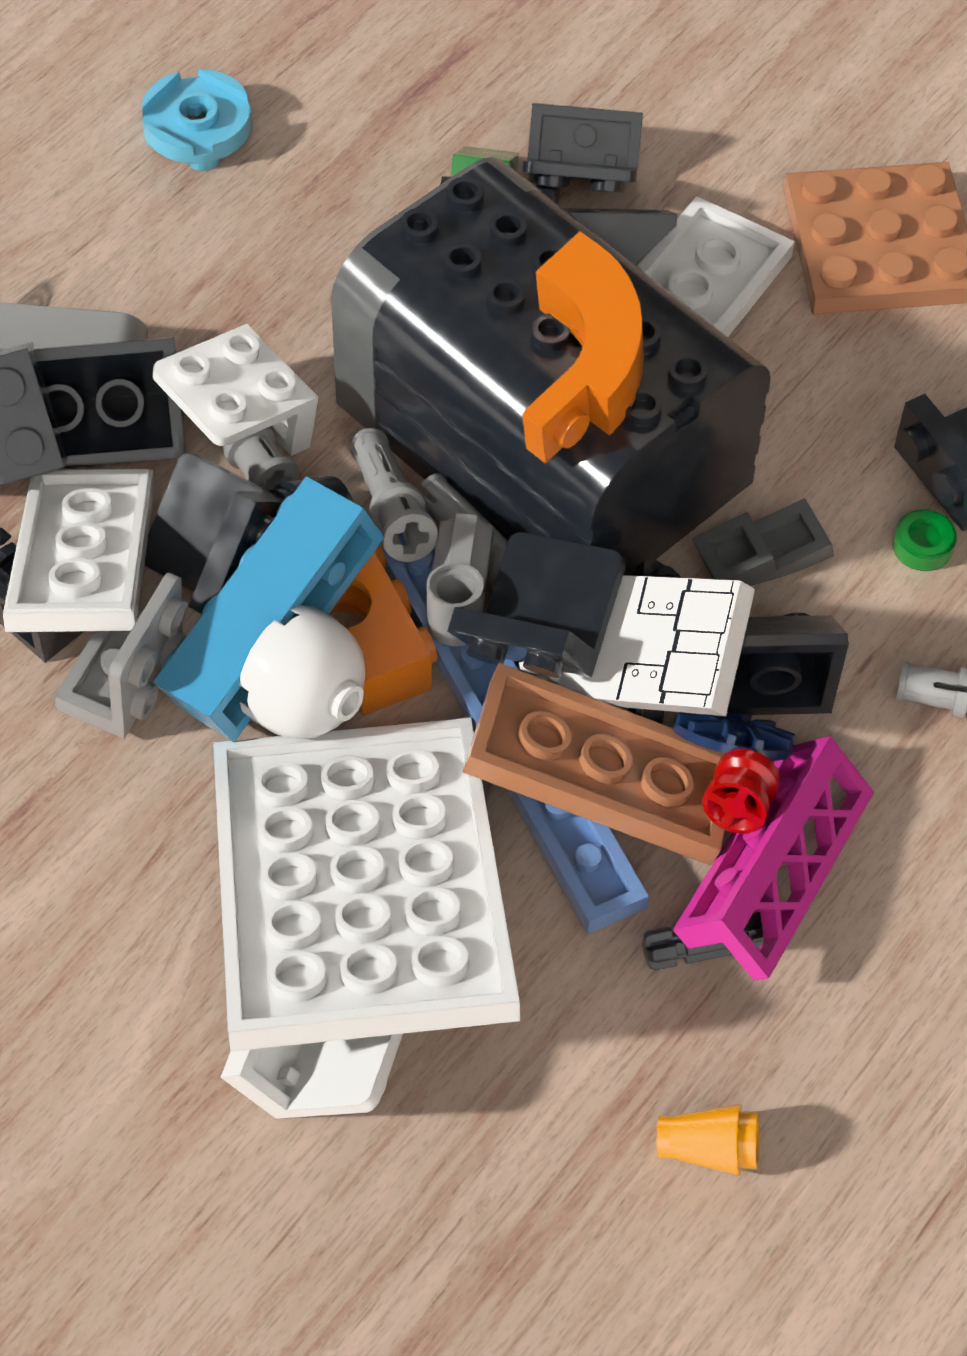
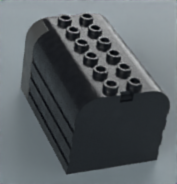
[331,157,771,576]

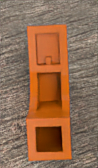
[522,231,644,463]

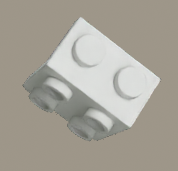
[153,324,318,456]
[221,1034,403,1119]

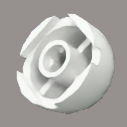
[239,605,365,738]

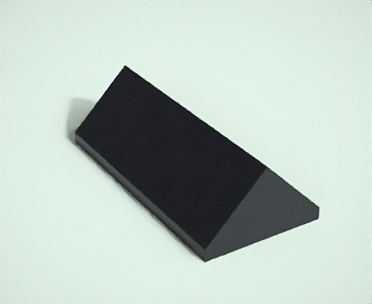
[35,337,186,468]

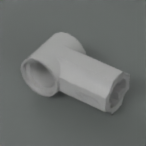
[427,513,494,646]

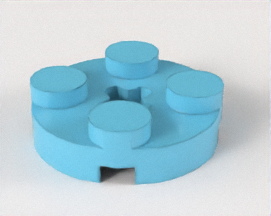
[142,69,252,171]

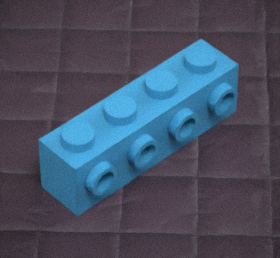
[153,476,385,742]

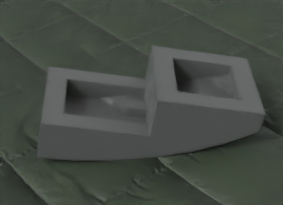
[692,498,834,586]

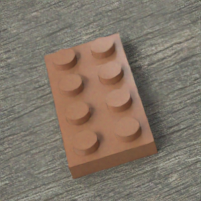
[463,663,725,865]

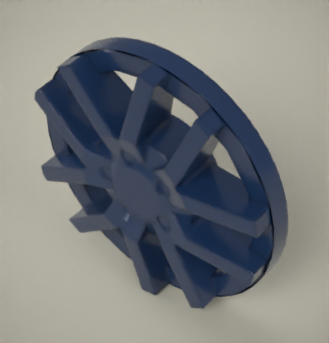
[673,711,795,761]

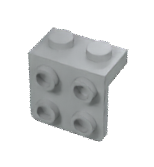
[54,573,187,739]

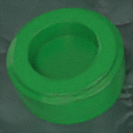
[893,510,957,571]

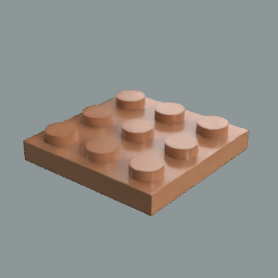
[783,162,967,315]

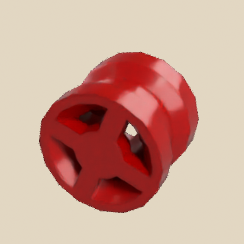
[702,749,781,834]

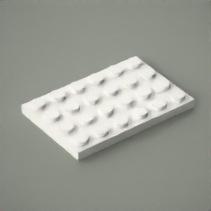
[213,718,520,1052]

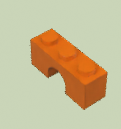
[329,544,438,716]

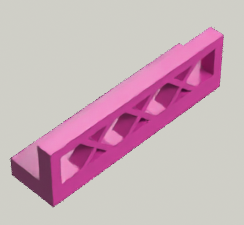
[673,736,874,981]

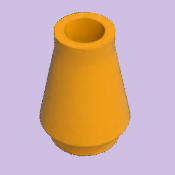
[657,1104,760,1176]

